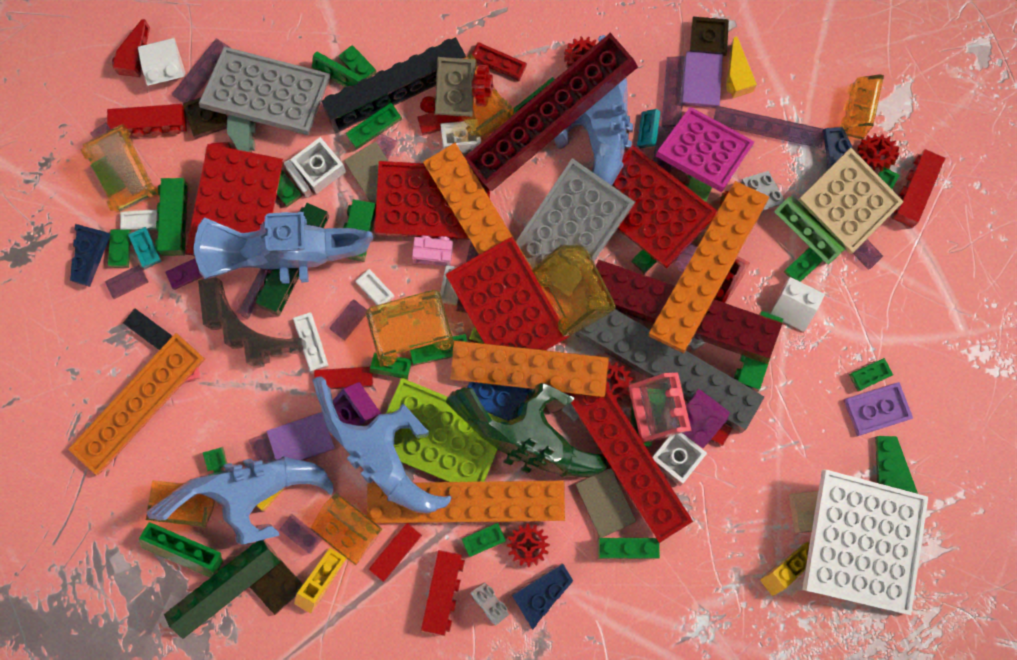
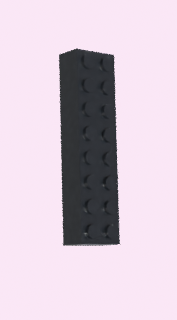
[321,37,466,133]

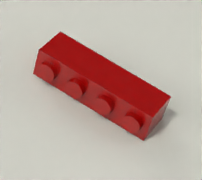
[107,104,187,138]
[892,149,946,228]
[421,550,465,636]

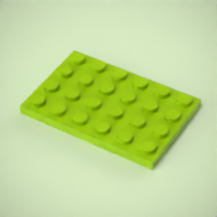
[386,378,506,482]

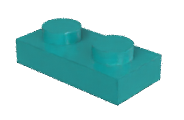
[637,109,661,149]
[128,227,162,269]

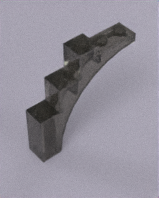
[198,277,307,368]

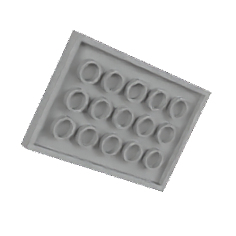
[199,47,330,135]
[516,158,636,297]

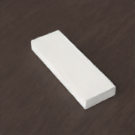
[293,312,329,372]

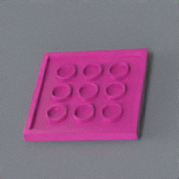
[656,107,755,193]

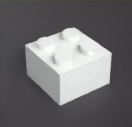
[290,137,346,194]
[653,433,707,486]

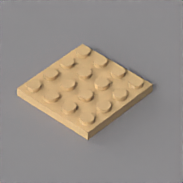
[798,148,903,254]

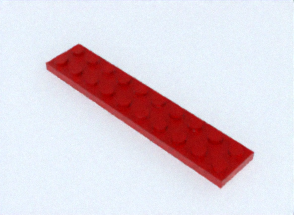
[564,386,694,543]

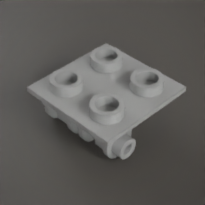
[740,171,785,214]
[471,583,509,626]

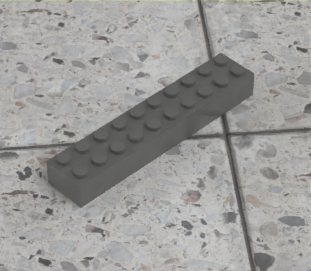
[575,298,765,433]

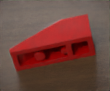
[112,19,150,77]
[714,256,750,303]

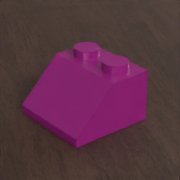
[333,382,381,426]

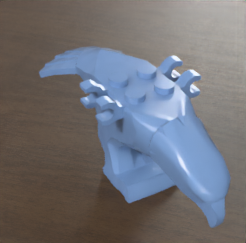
[554,35,633,185]
[194,212,373,284]
[313,377,451,514]
[146,456,333,545]

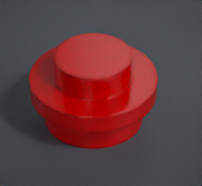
[420,96,435,113]

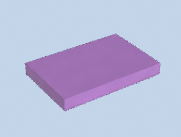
[682,51,723,108]
[844,382,913,436]
[267,412,335,460]

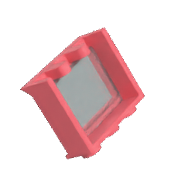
[628,373,691,442]

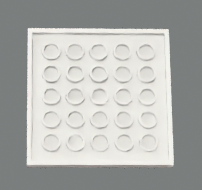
[802,470,928,615]

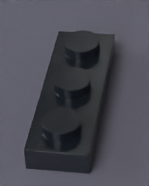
[123,308,172,350]

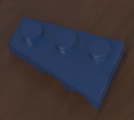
[823,127,852,169]
[70,224,111,287]
[511,563,573,630]

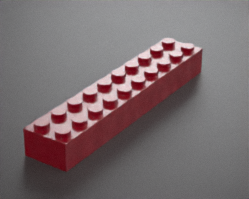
[465,32,638,191]
[585,259,783,364]

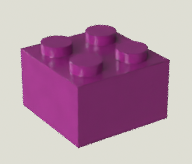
[671,388,730,448]

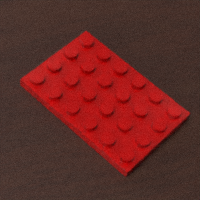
[185,144,283,256]
[612,145,718,269]
[375,161,490,240]
[445,237,570,350]

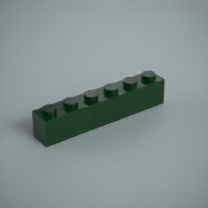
[256,203,329,316]
[164,540,281,639]

